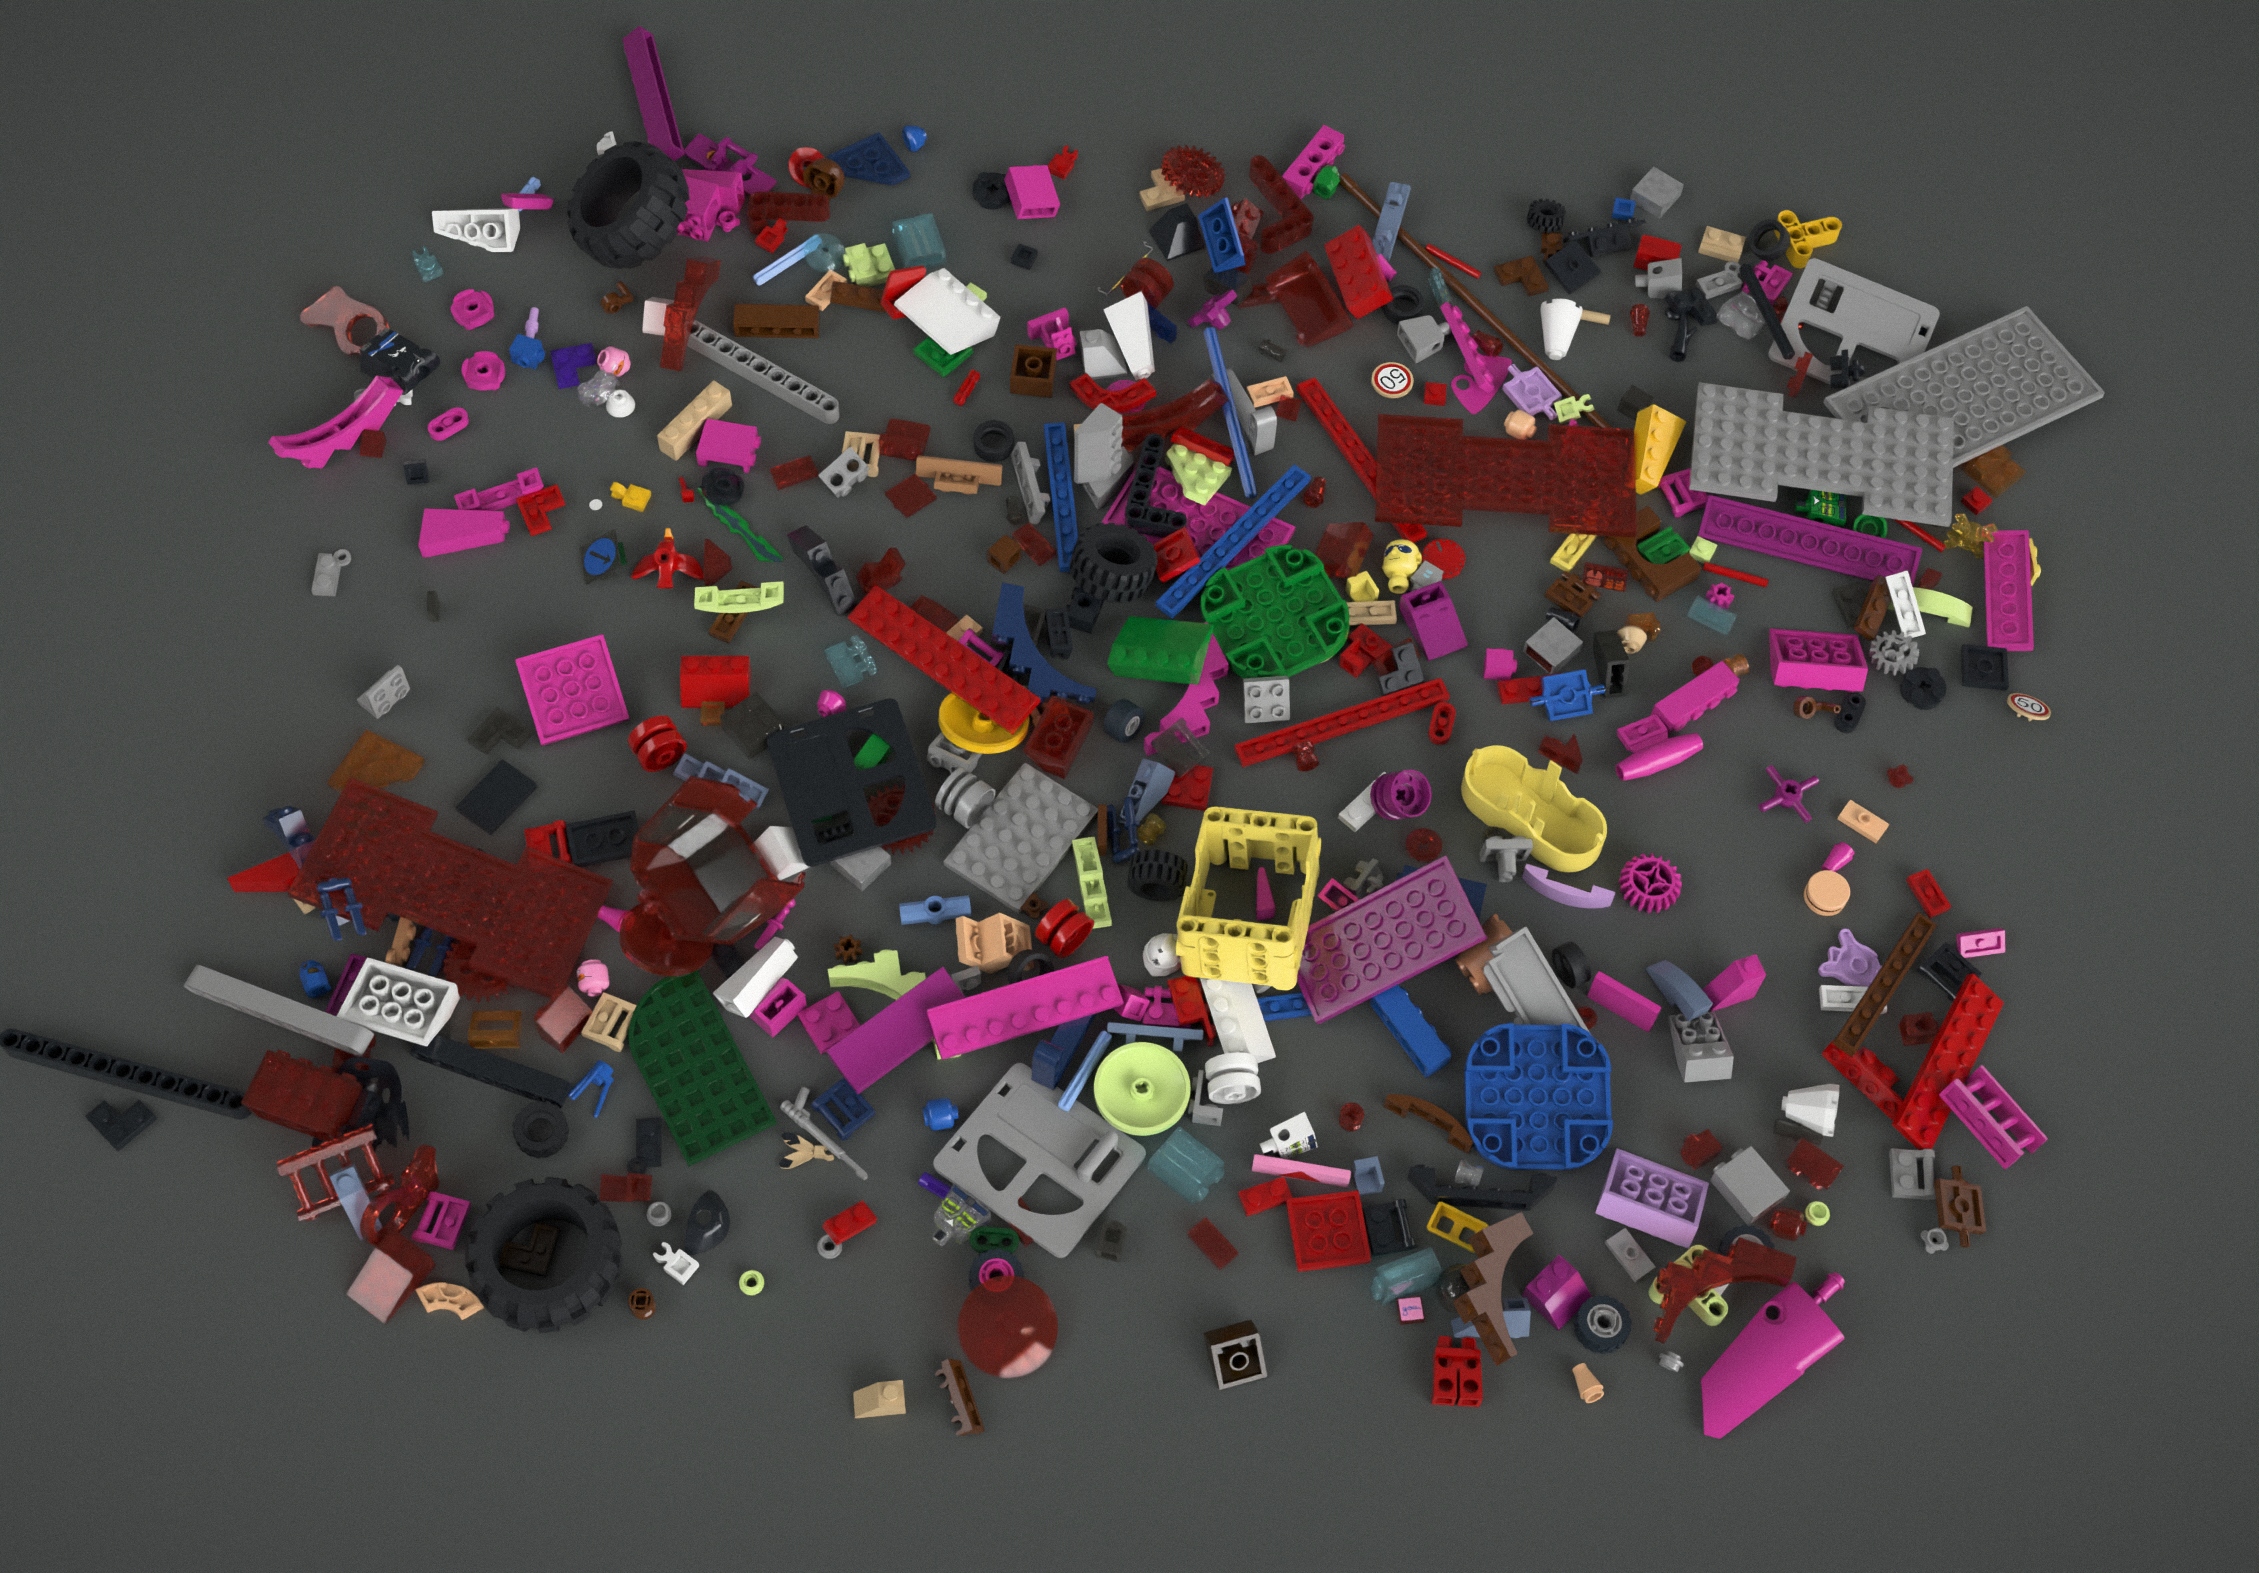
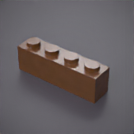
[733,303,820,339]

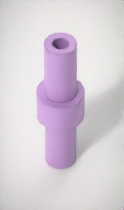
[525,307,539,339]

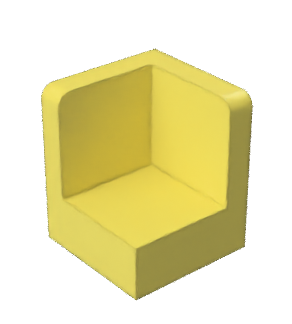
[1345,571,1379,602]

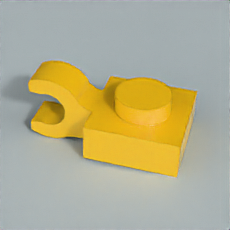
[610,482,651,512]

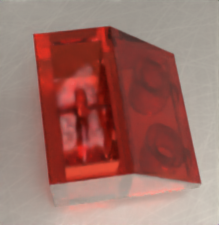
[533,984,592,1054]

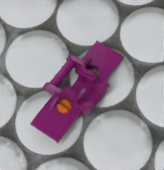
[684,133,777,202]

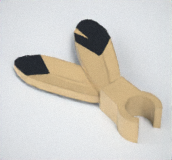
[779,1132,834,1169]

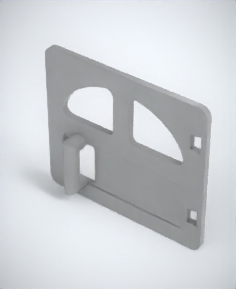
[1768,258,1940,390]
[933,1063,1146,1258]

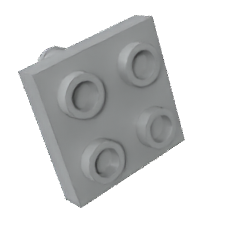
[1243,676,1290,723]
[1479,836,1533,882]

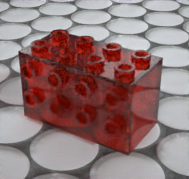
[241,1049,364,1148]

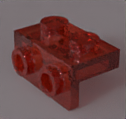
[1231,198,1264,245]

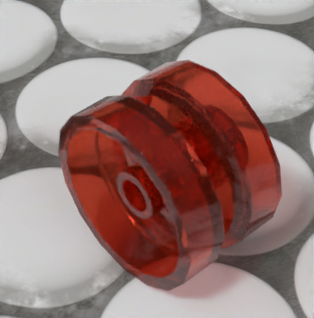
[1120,258,1174,312]

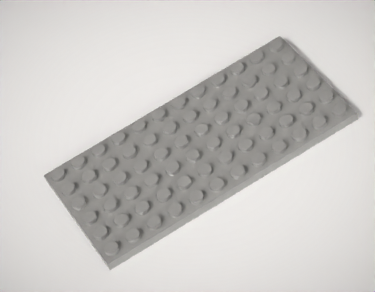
[1823,306,2105,468]

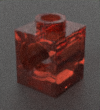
[1898,1012,1939,1046]

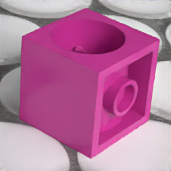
[676,176,722,242]

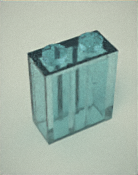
[892,213,946,268]
[1147,1126,1225,1206]
[1370,1247,1442,1306]

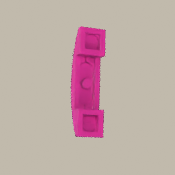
[454,467,544,511]

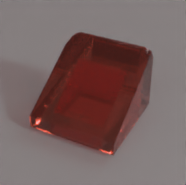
[360,429,387,458]
[1918,568,1943,590]

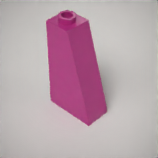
[681,169,745,215]
[418,509,510,557]

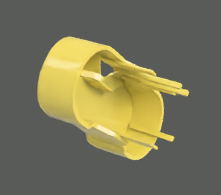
[1461,745,1607,872]

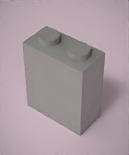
[1710,1146,1790,1226]

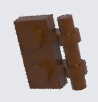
[1544,570,1602,620]

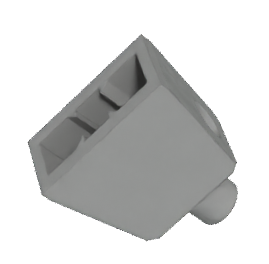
[1635,258,1682,299]
[1397,315,1451,364]

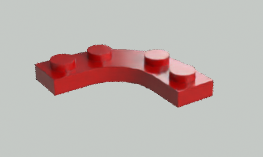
[1069,373,1157,413]

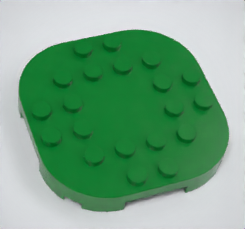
[1201,545,1349,679]

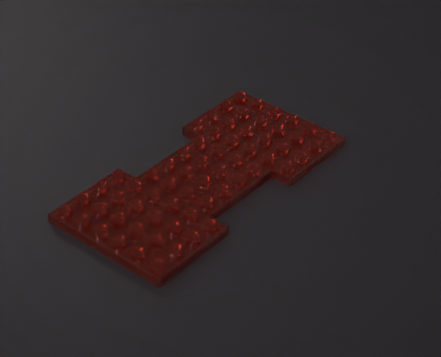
[1375,414,1637,538]
[288,777,614,1002]

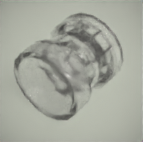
[1453,1159,1484,1188]

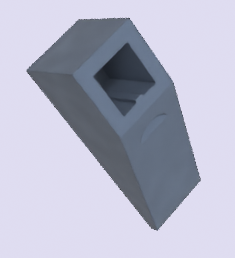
[1117,758,1176,824]
[1451,1297,1531,1338]

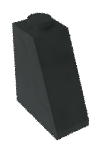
[1593,630,1630,698]

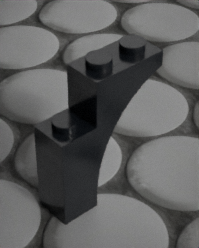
[787,525,857,616]

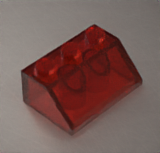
[1023,696,1093,779]

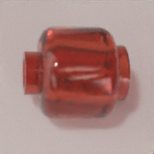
[1769,1206,1808,1242]

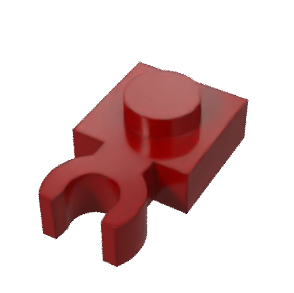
[1048,145,1078,180]

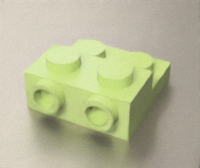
[842,243,895,287]

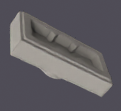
[1605,1228,1656,1283]

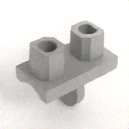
[1343,858,1384,899]

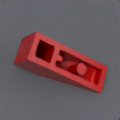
[227,852,307,892]

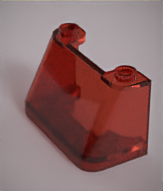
[1265,250,1355,348]

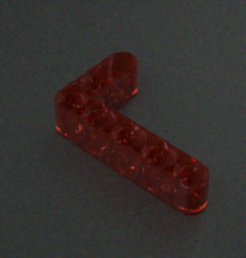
[1249,155,1314,254]

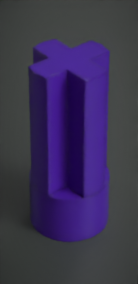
[918,1172,954,1200]

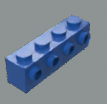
[1370,984,1451,1078]

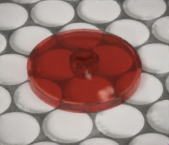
[619,899,715,976]
[957,1275,1058,1378]

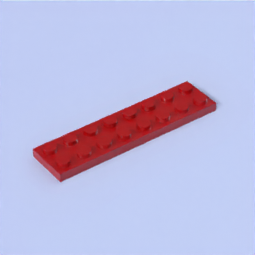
[1892,973,2004,1150]

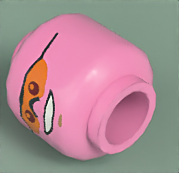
[597,346,631,377]
[577,960,609,997]

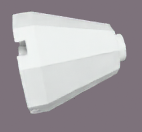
[1781,1084,1840,1137]

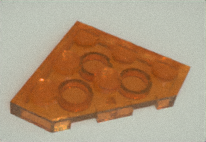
[327,730,425,796]

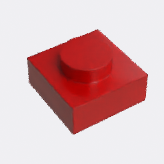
[1424,382,1447,406]
[1961,486,1993,516]

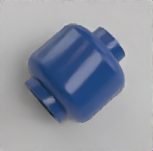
[922,1097,959,1131]

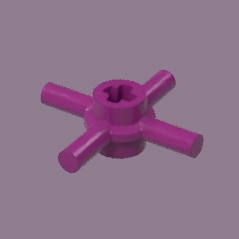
[1758,765,1819,823]

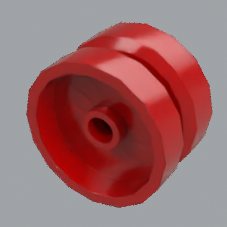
[627,715,687,772]
[1035,898,1094,959]

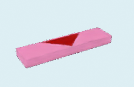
[1252,1154,1351,1188]

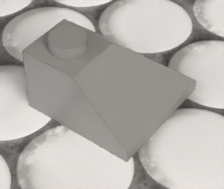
[1079,329,1127,379]

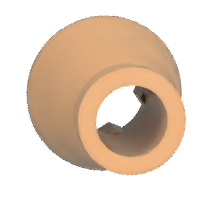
[1572,1363,1604,1403]

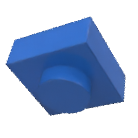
[1612,197,1636,220]

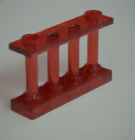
[276,1124,395,1222]

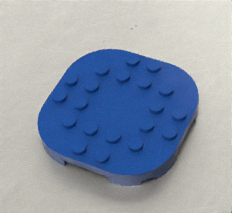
[1464,1023,1613,1170]

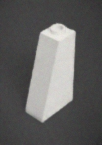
[1103,292,1155,380]
[713,937,798,1018]

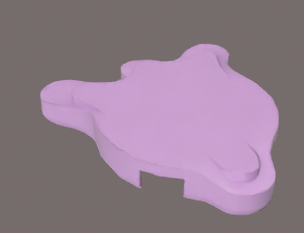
[1818,929,1882,987]

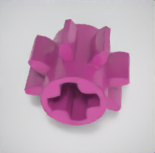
[1705,582,1735,611]

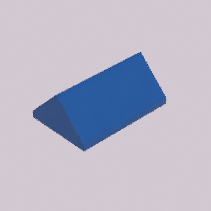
[1198,198,1245,273]

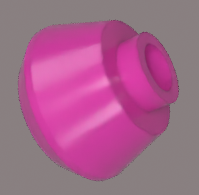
[817,689,846,717]

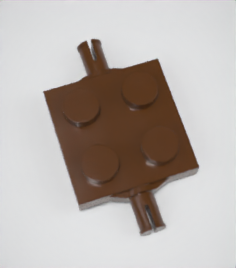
[1934,1165,1986,1248]

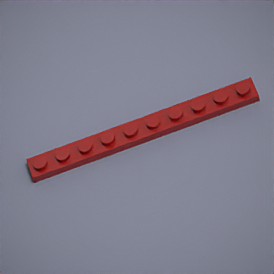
[1296,377,1427,543]
[1234,678,1450,768]

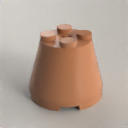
[1455,913,1513,995]

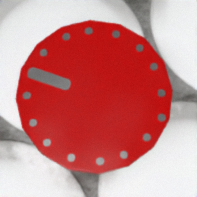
[1422,539,1466,579]

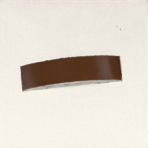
[1383,1094,1473,1154]

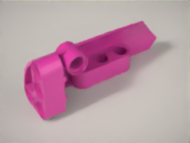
[1700,1281,1845,1439]

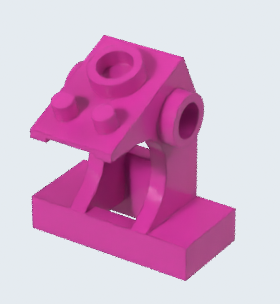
[1027,308,1077,360]

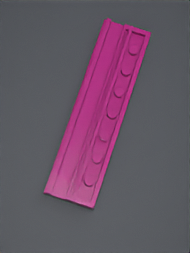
[926,956,1124,1060]

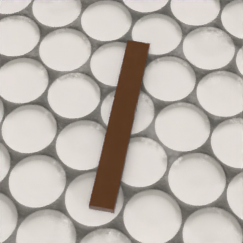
[1832,912,1937,1057]

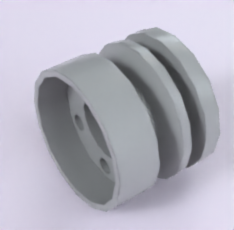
[935,767,995,829]

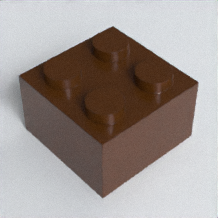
[1010,344,1057,398]

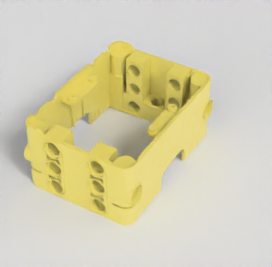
[1176,807,1321,990]

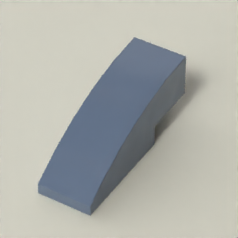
[1646,960,1713,1021]

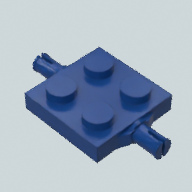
[1529,669,1605,721]

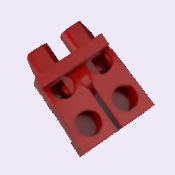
[1431,1336,1483,1407]

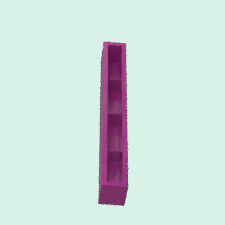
[623,26,685,161]

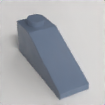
[329,1163,384,1241]

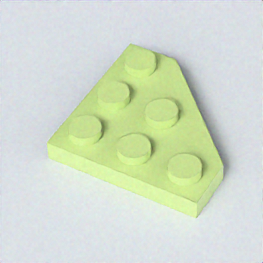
[1165,443,1232,506]

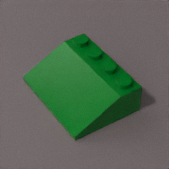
[1107,616,1214,685]

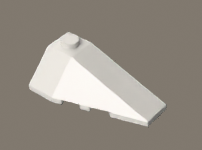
[432,208,520,252]

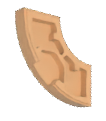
[415,1282,484,1320]

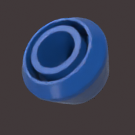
[902,125,927,152]

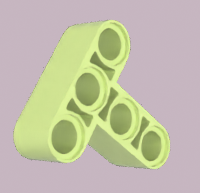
[1649,1245,1728,1326]

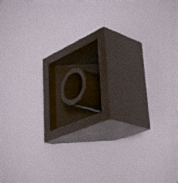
[1204,1320,1267,1390]

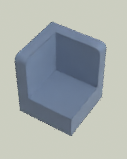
[1352,1156,1385,1196]

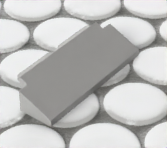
[1483,926,1592,1036]

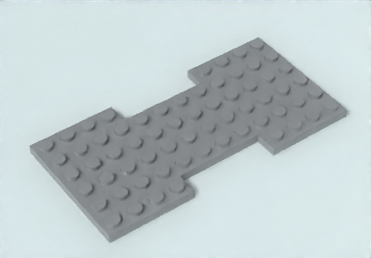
[1689,382,1954,527]

